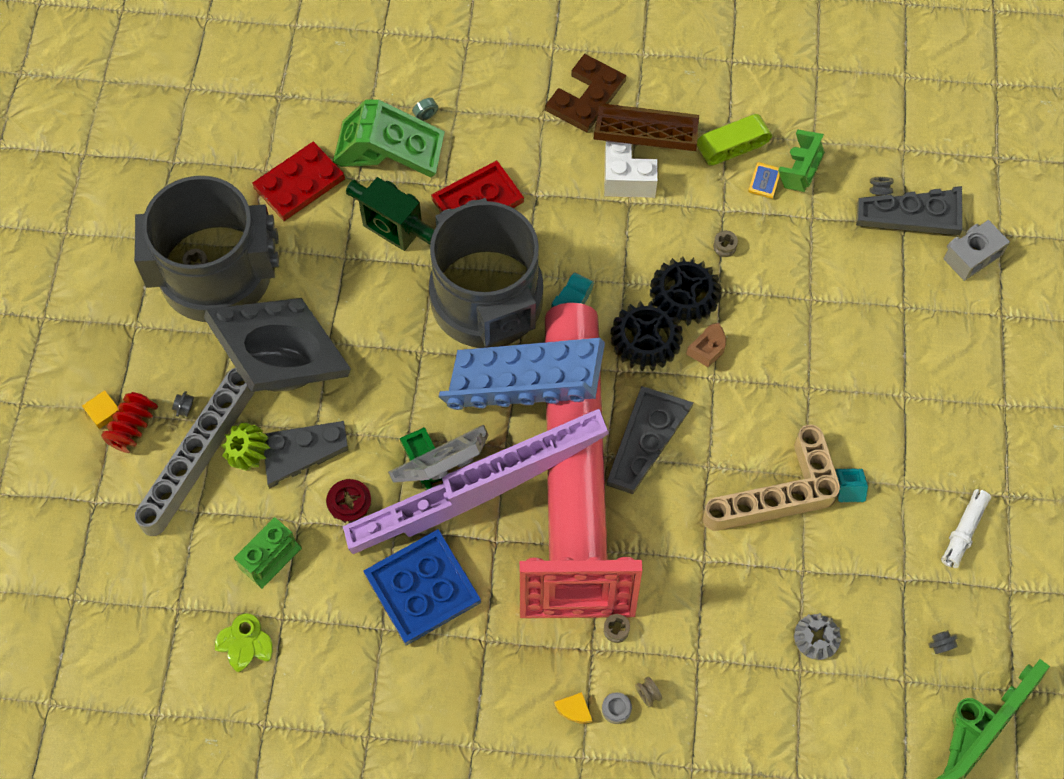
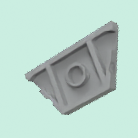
[388,425,489,483]

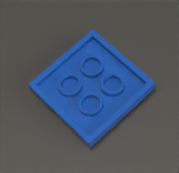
[363,529,481,646]

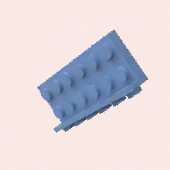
[439,338,605,410]

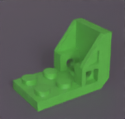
[333,100,445,177]

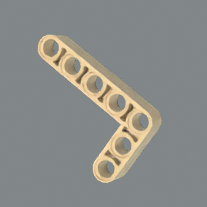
[703,424,840,531]

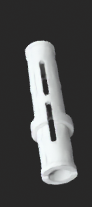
[941,489,991,568]

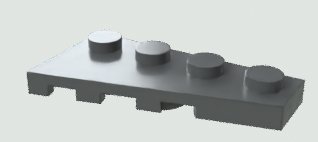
[606,386,693,494]

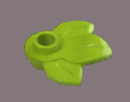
[215,613,273,672]

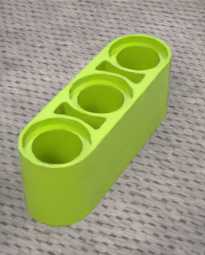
[697,114,772,166]

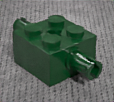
[346,177,435,251]

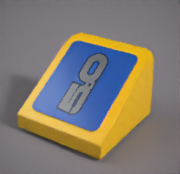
[748,162,780,199]

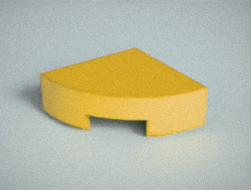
[554,692,592,724]

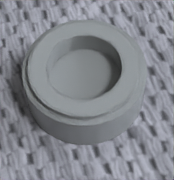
[602,692,632,724]

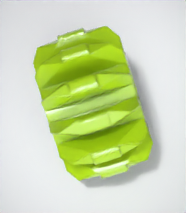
[221,423,270,471]

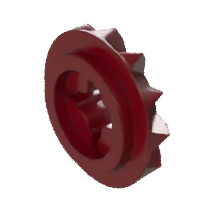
[326,479,371,523]

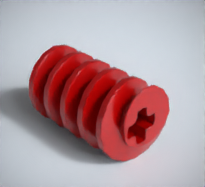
[101,392,158,454]

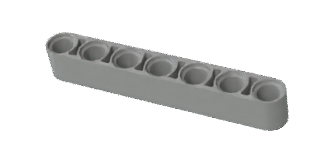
[135,367,254,536]

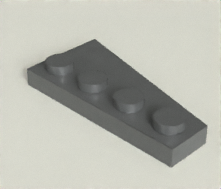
[856,186,962,235]

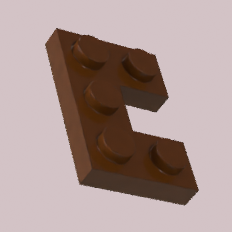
[545,53,626,133]

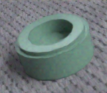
[412,98,438,121]

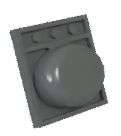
[204,298,351,392]

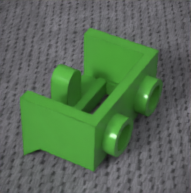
[778,129,825,192]
[234,517,302,589]

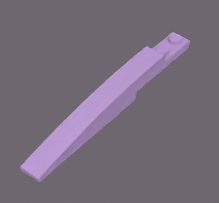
[343,409,609,554]

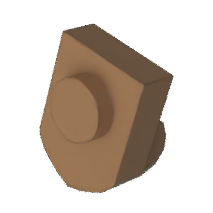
[686,323,726,367]

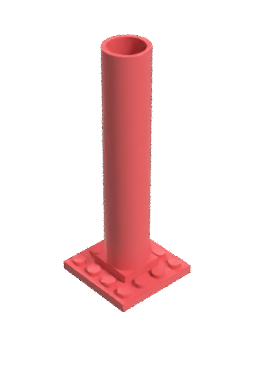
[519,303,642,618]

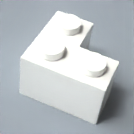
[604,141,657,198]

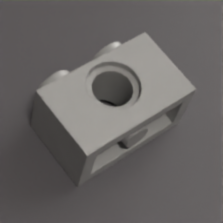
[944,220,1010,281]

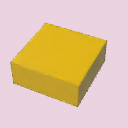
[82,390,119,429]

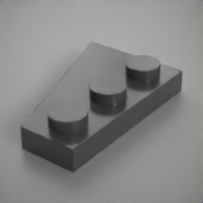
[264,421,348,489]

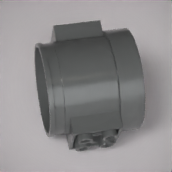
[134,176,279,322]
[429,198,543,348]

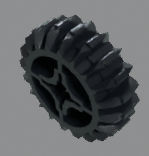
[649,256,721,326]
[610,300,683,371]

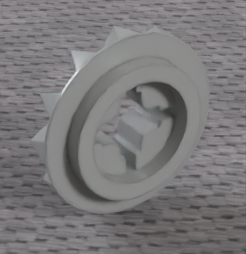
[794,613,842,660]

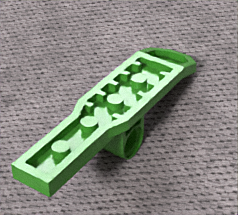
[936,659,1050,779]

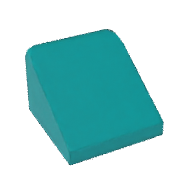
[835,469,868,502]

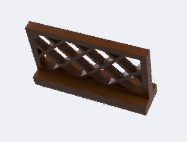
[593,103,699,151]

